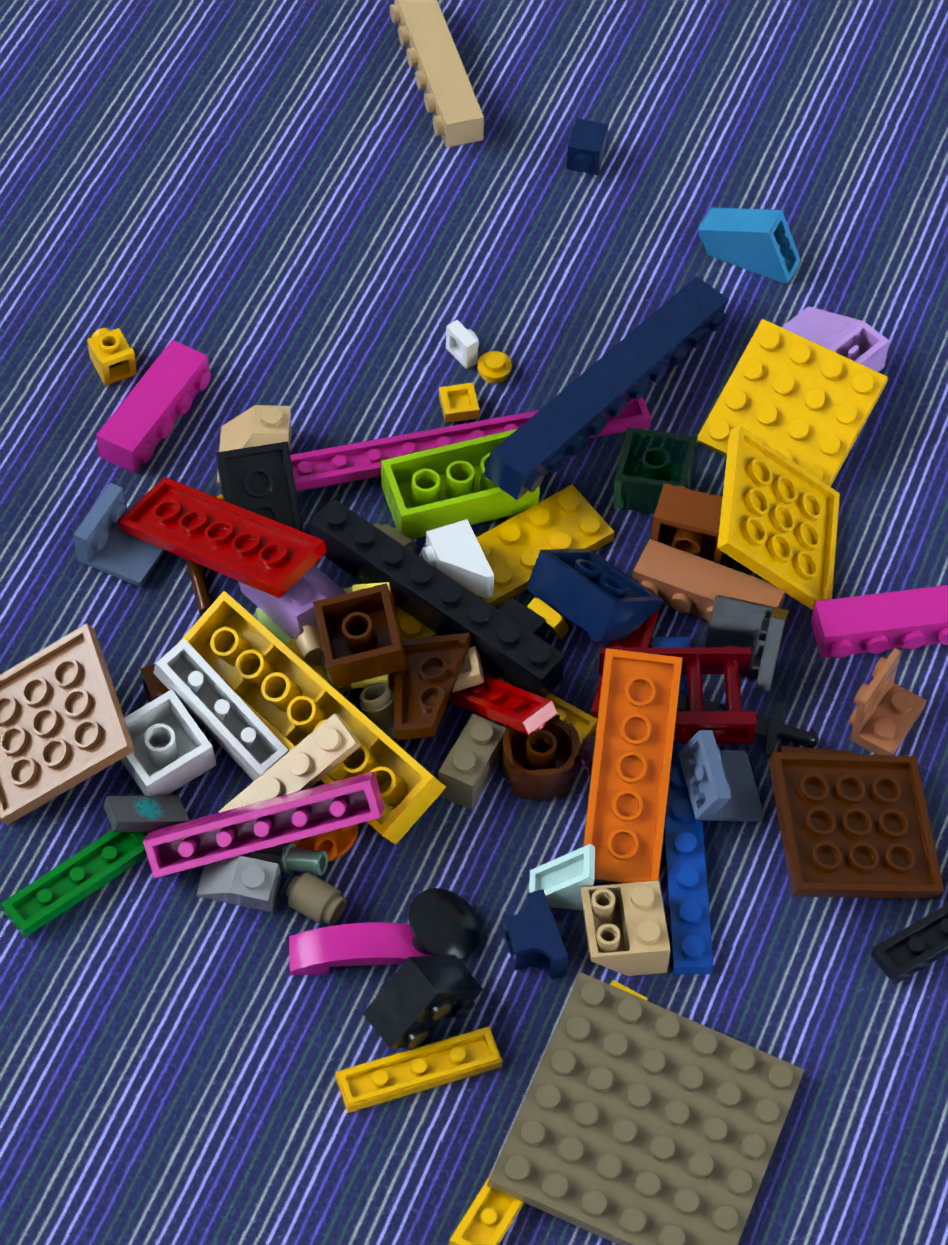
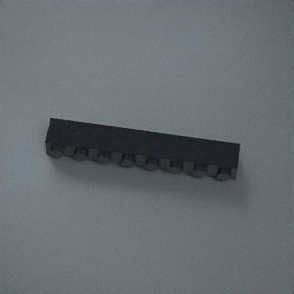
[309,498,565,698]

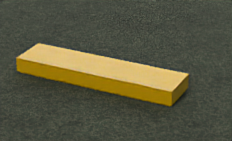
[335,1026,502,1114]

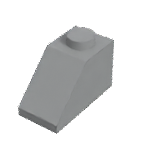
[196,855,282,913]

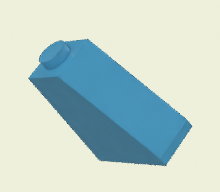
[698,208,801,284]

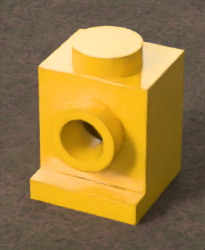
[87,328,137,386]

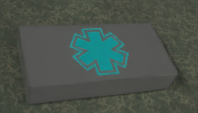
[103,796,190,832]

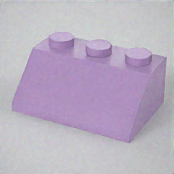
[239,565,346,638]

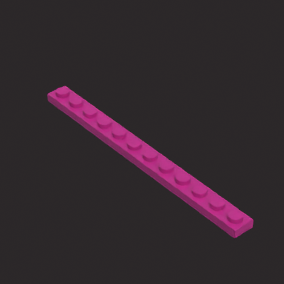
[290,396,651,492]

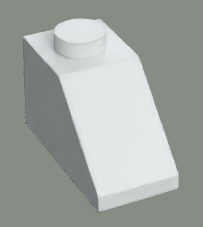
[422,519,494,599]

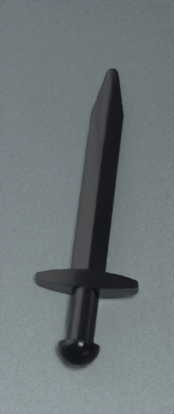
[677,692,819,756]

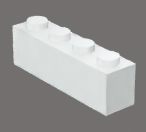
[153,638,289,781]

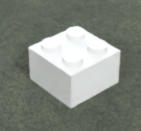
[120,689,216,796]

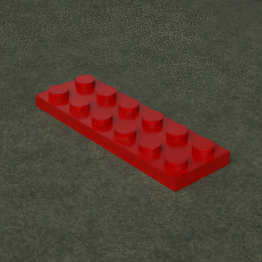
[117,477,327,598]

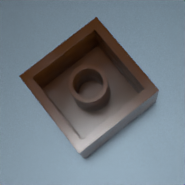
[313,583,408,687]

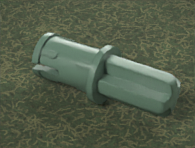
[249,843,328,876]

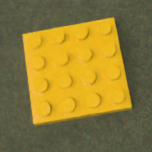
[696,319,888,487]
[717,425,840,610]

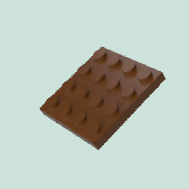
[768,752,945,899]

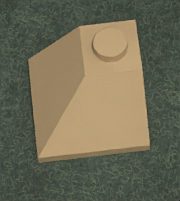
[217,405,292,487]

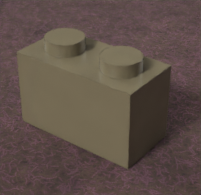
[438,714,507,810]

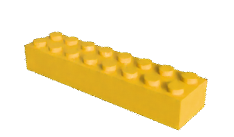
[177,591,446,845]

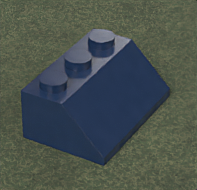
[526,549,664,644]

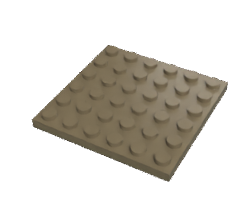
[487,972,804,1245]

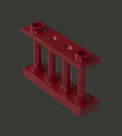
[598,645,757,744]

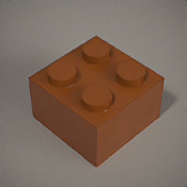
[651,483,725,565]

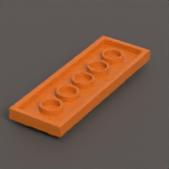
[583,648,683,884]

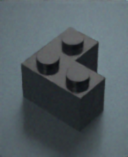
[363,954,484,1049]

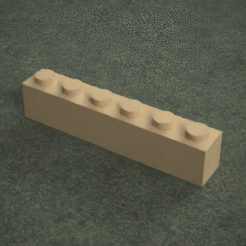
[390,0,484,148]

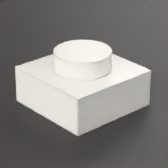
[446,320,479,369]

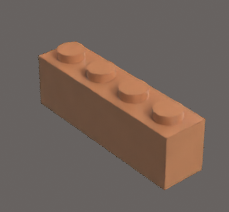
[632,539,785,623]

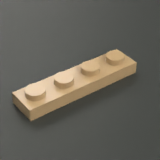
[218,713,361,813]

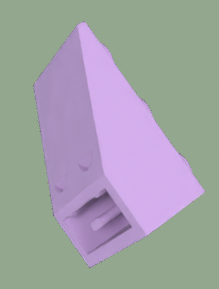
[782,306,890,372]

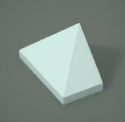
[529,844,595,910]

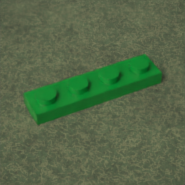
[1,830,147,938]

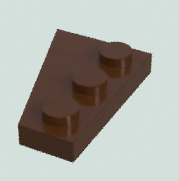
[394,633,472,740]

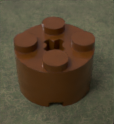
[502,714,580,800]

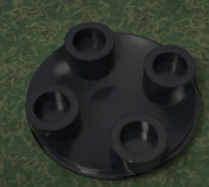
[409,888,481,960]

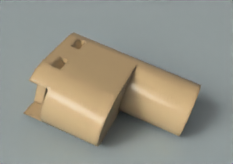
[292,625,334,687]

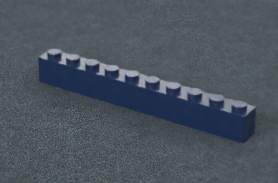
[484,277,729,500]

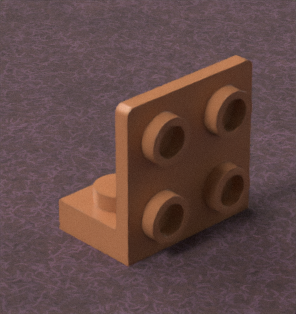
[849,648,927,755]

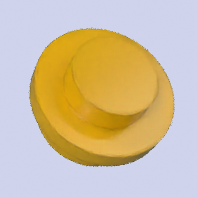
[477,351,512,384]

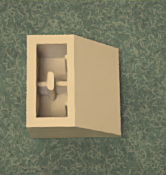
[580,880,671,976]

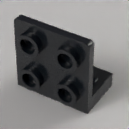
[705,595,789,691]

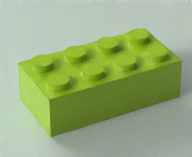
[381,429,540,539]

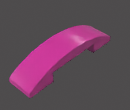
[289,922,435,975]

